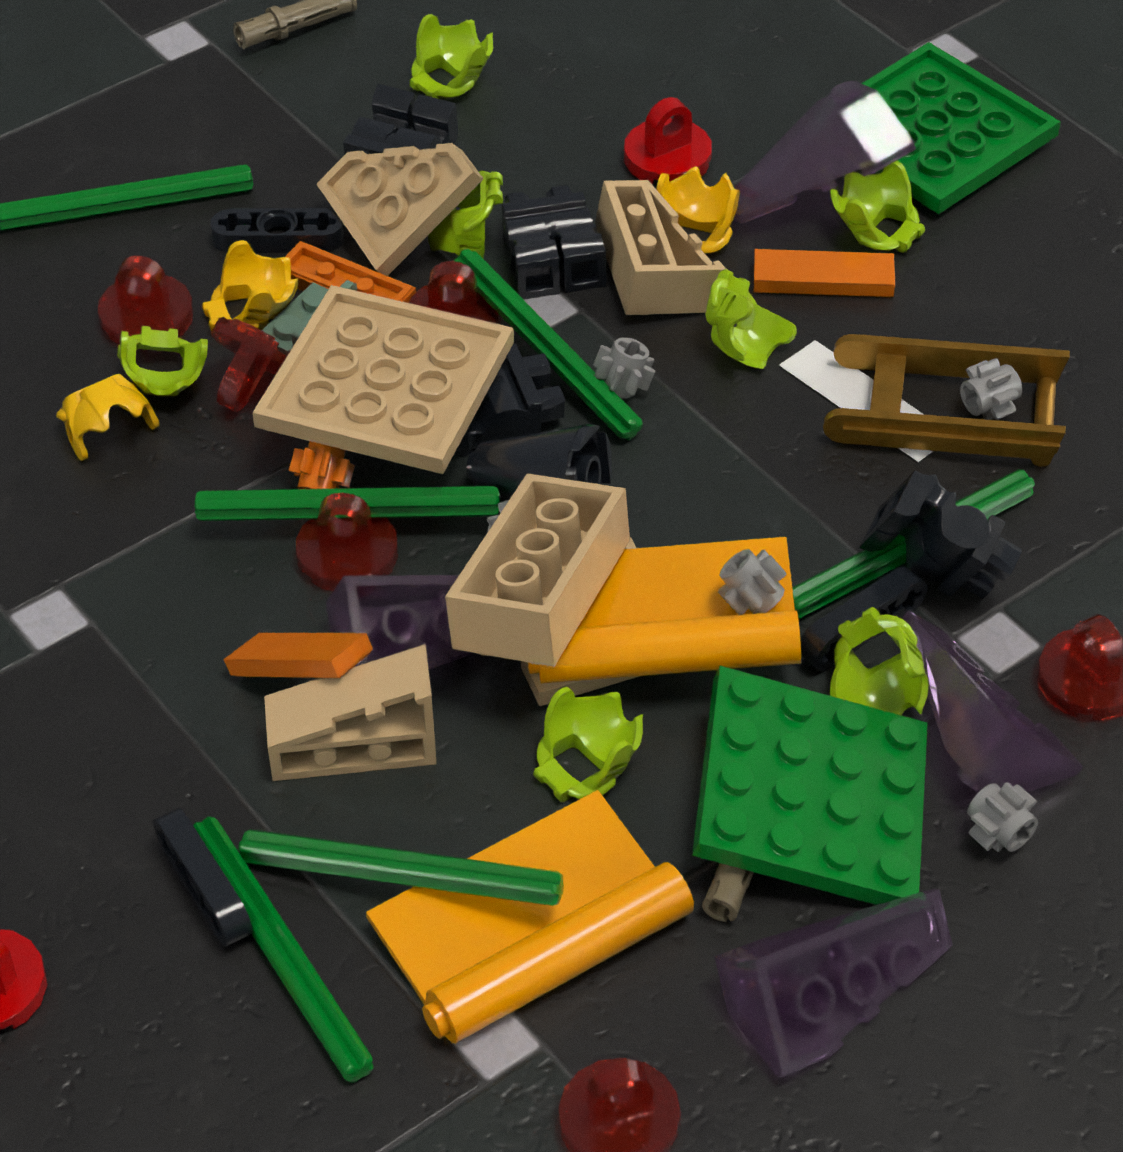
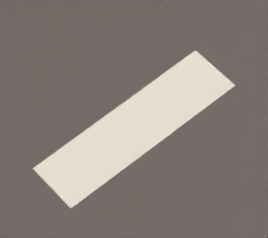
[779,340,933,462]

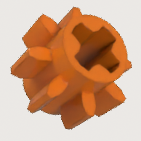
[289,441,355,489]

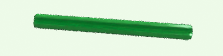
[0,164,253,231]
[453,249,643,441]
[792,469,1035,619]
[195,486,500,521]
[193,817,373,1083]
[238,830,564,906]

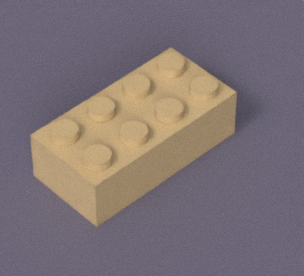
[445,474,630,667]

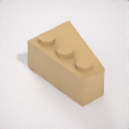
[595,180,726,315]
[264,644,436,781]

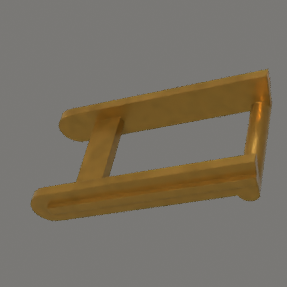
[823,334,1070,467]

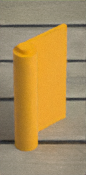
[528,537,801,684]
[366,790,694,1044]

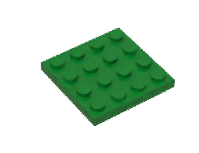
[808,42,1061,214]
[692,666,928,914]

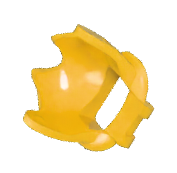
[656,166,740,254]
[202,240,298,336]
[56,374,159,461]

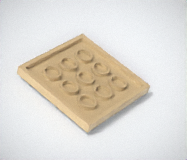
[253,285,514,474]

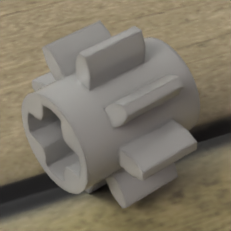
[593,338,655,398]
[960,358,1022,420]
[718,549,787,615]
[967,782,1038,852]

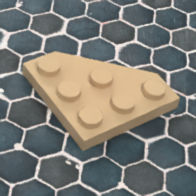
[317,143,484,276]

